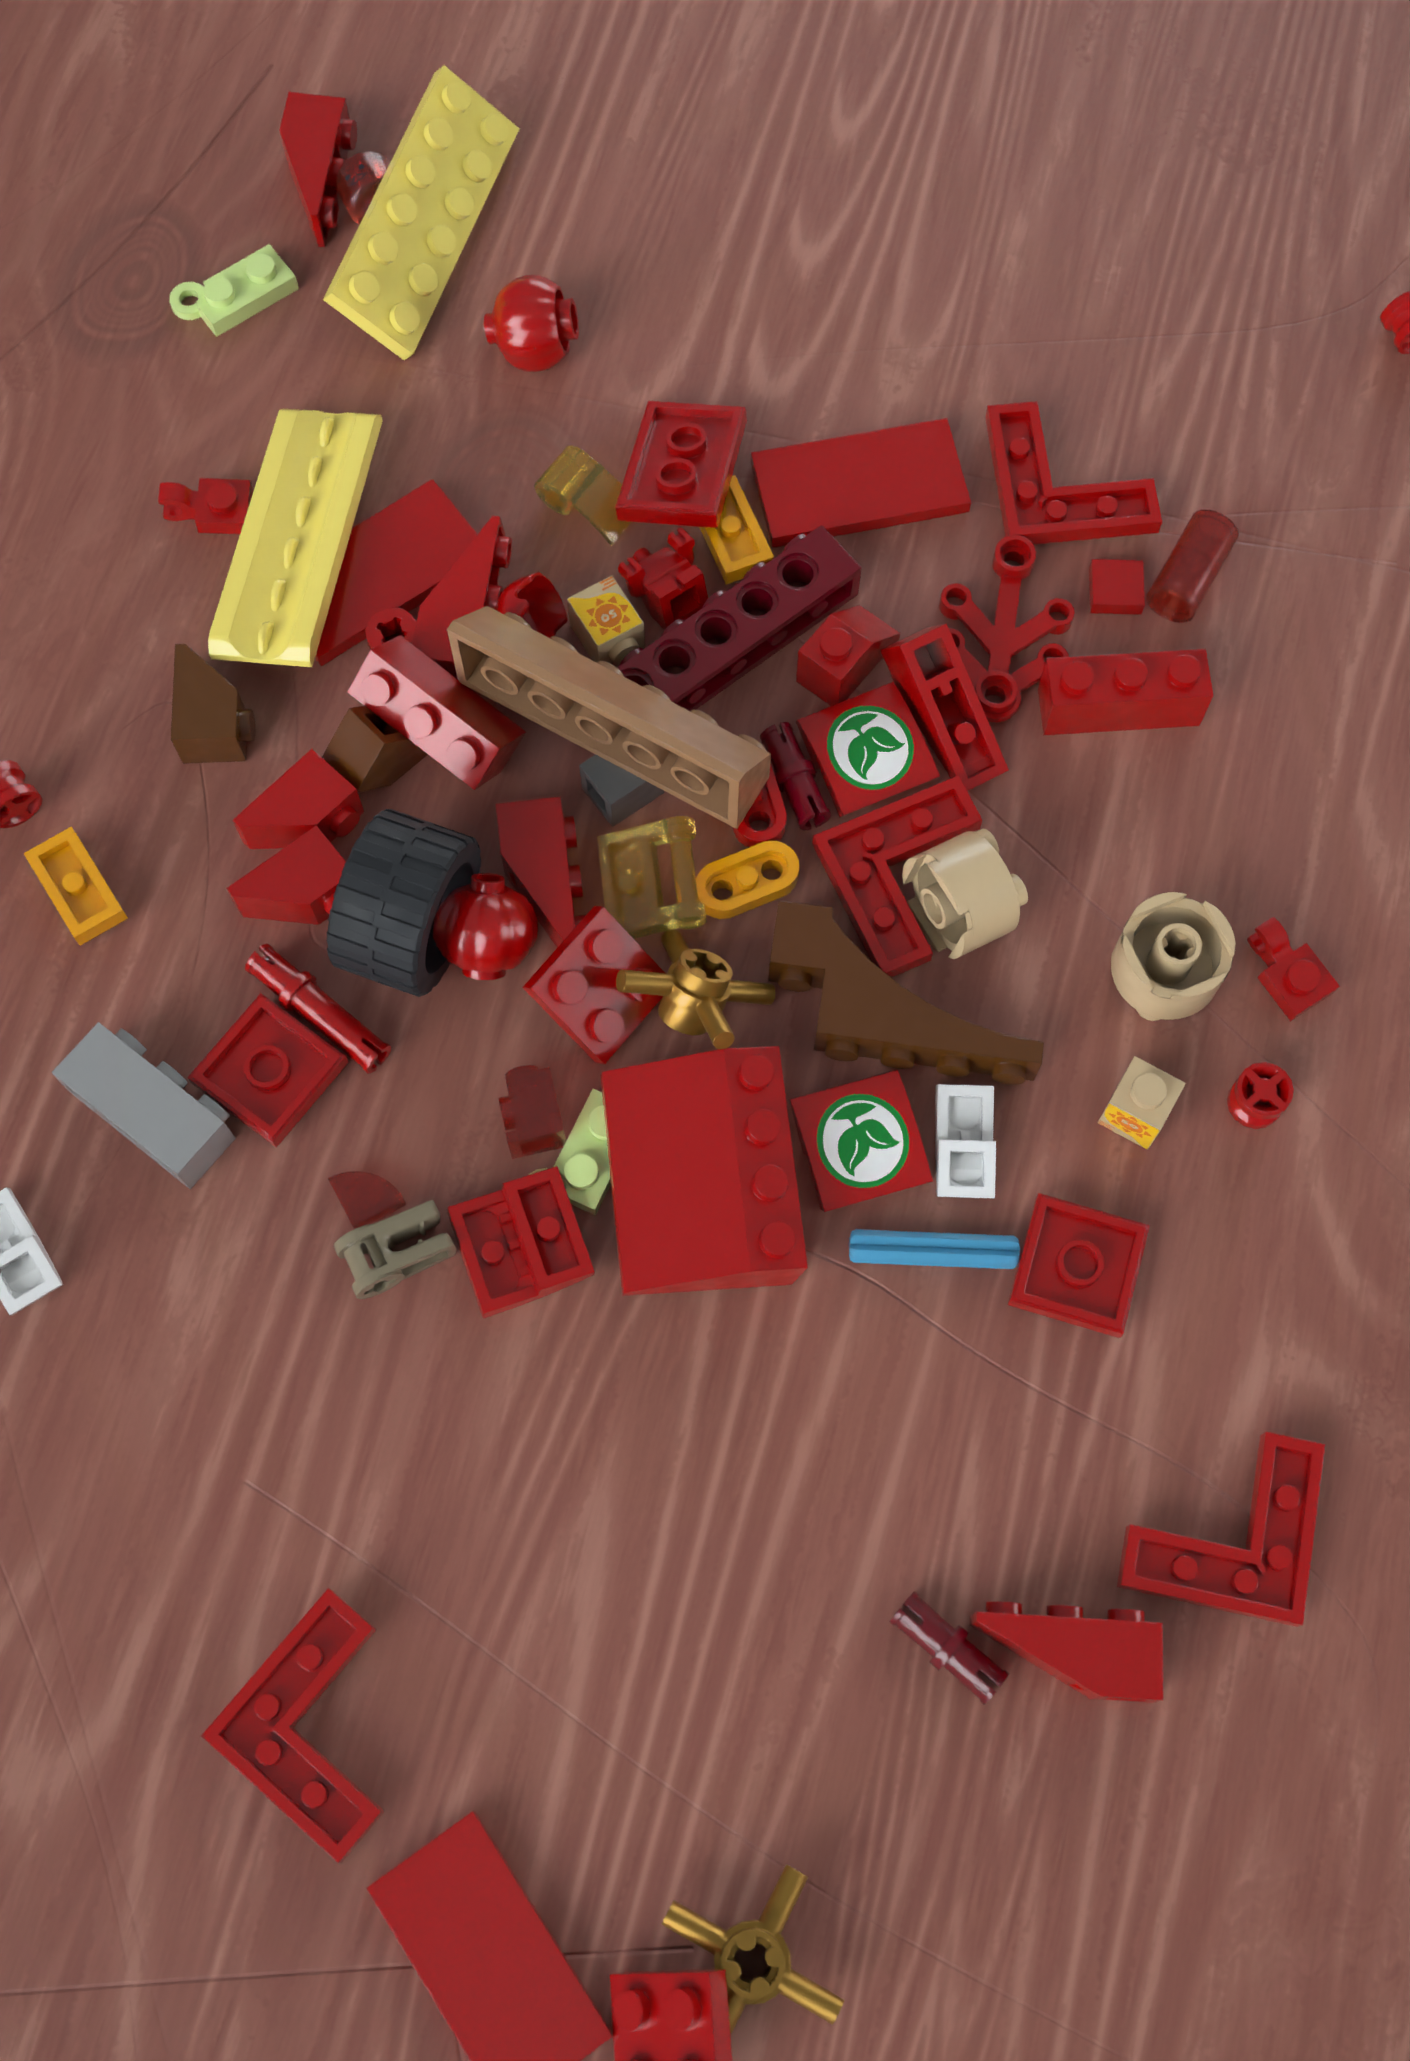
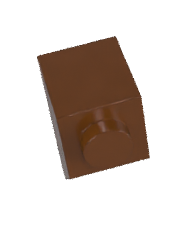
[171,644,255,764]
[322,706,428,792]

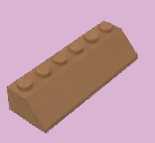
[447,606,771,829]

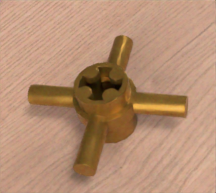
[616,929,776,1049]
[662,1864,844,2035]

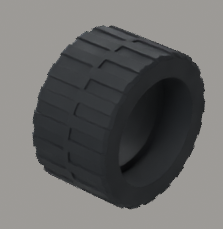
[326,809,481,997]

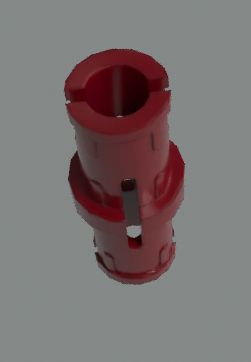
[760,722,831,830]
[889,1591,1009,1705]

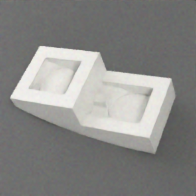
[935,1084,996,1199]
[0,1187,63,1315]

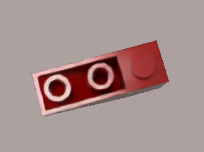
[279,92,357,248]
[412,515,512,679]
[496,797,585,947]
[970,1601,1164,1703]

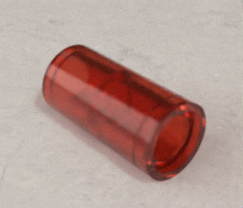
[1146,509,1239,623]

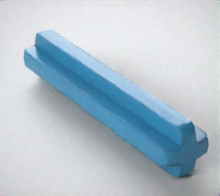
[849,1229,1020,1269]

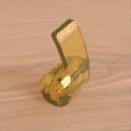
[534,445,632,545]

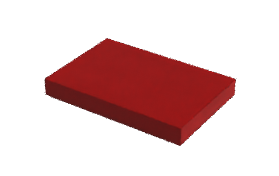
[615,401,747,528]

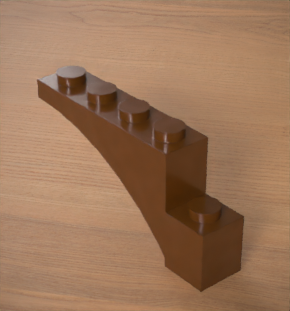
[768,900,1044,1085]

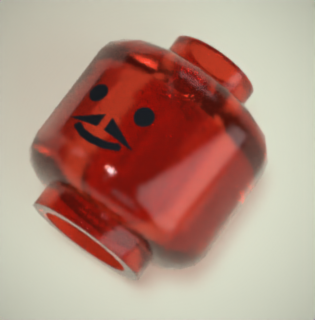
[336,151,391,225]

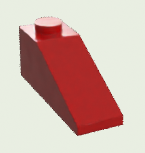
[880,623,1009,791]

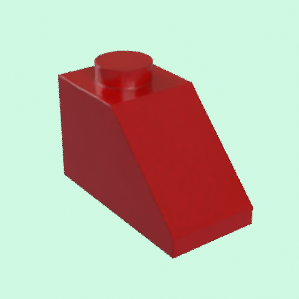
[796,605,901,706]
[232,748,364,849]
[226,825,346,925]

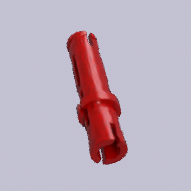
[245,943,392,1074]

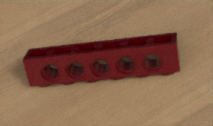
[617,525,862,711]

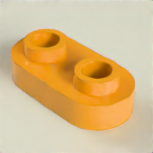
[695,841,799,919]

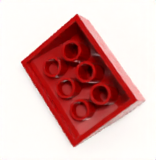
[600,1046,808,1296]

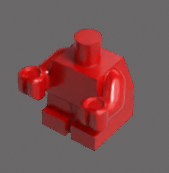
[618,527,708,630]

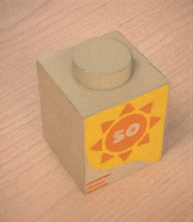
[567,576,645,666]
[1097,1056,1186,1150]

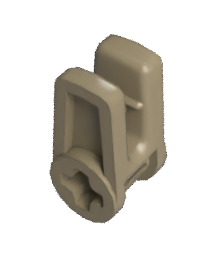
[333,1200,457,1299]

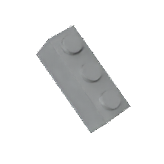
[51,1022,236,1189]

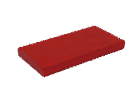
[751,418,971,548]
[315,479,477,667]
[366,1811,613,2061]

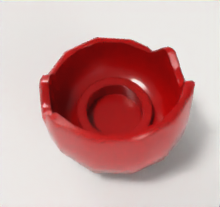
[497,571,568,638]

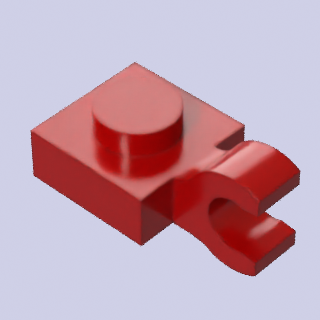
[158,478,253,534]
[1247,916,1340,1022]

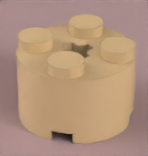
[902,829,1028,959]
[1111,892,1236,1021]

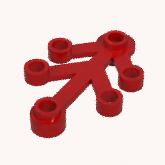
[939,535,1075,723]

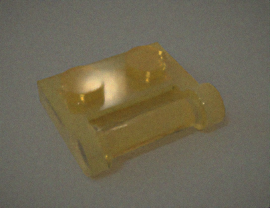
[597,816,707,939]

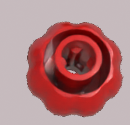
[484,275,579,372]
[433,873,538,980]

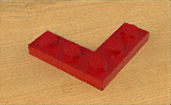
[985,401,1162,544]
[812,775,983,978]
[1117,1432,1325,1627]
[201,1588,384,1863]

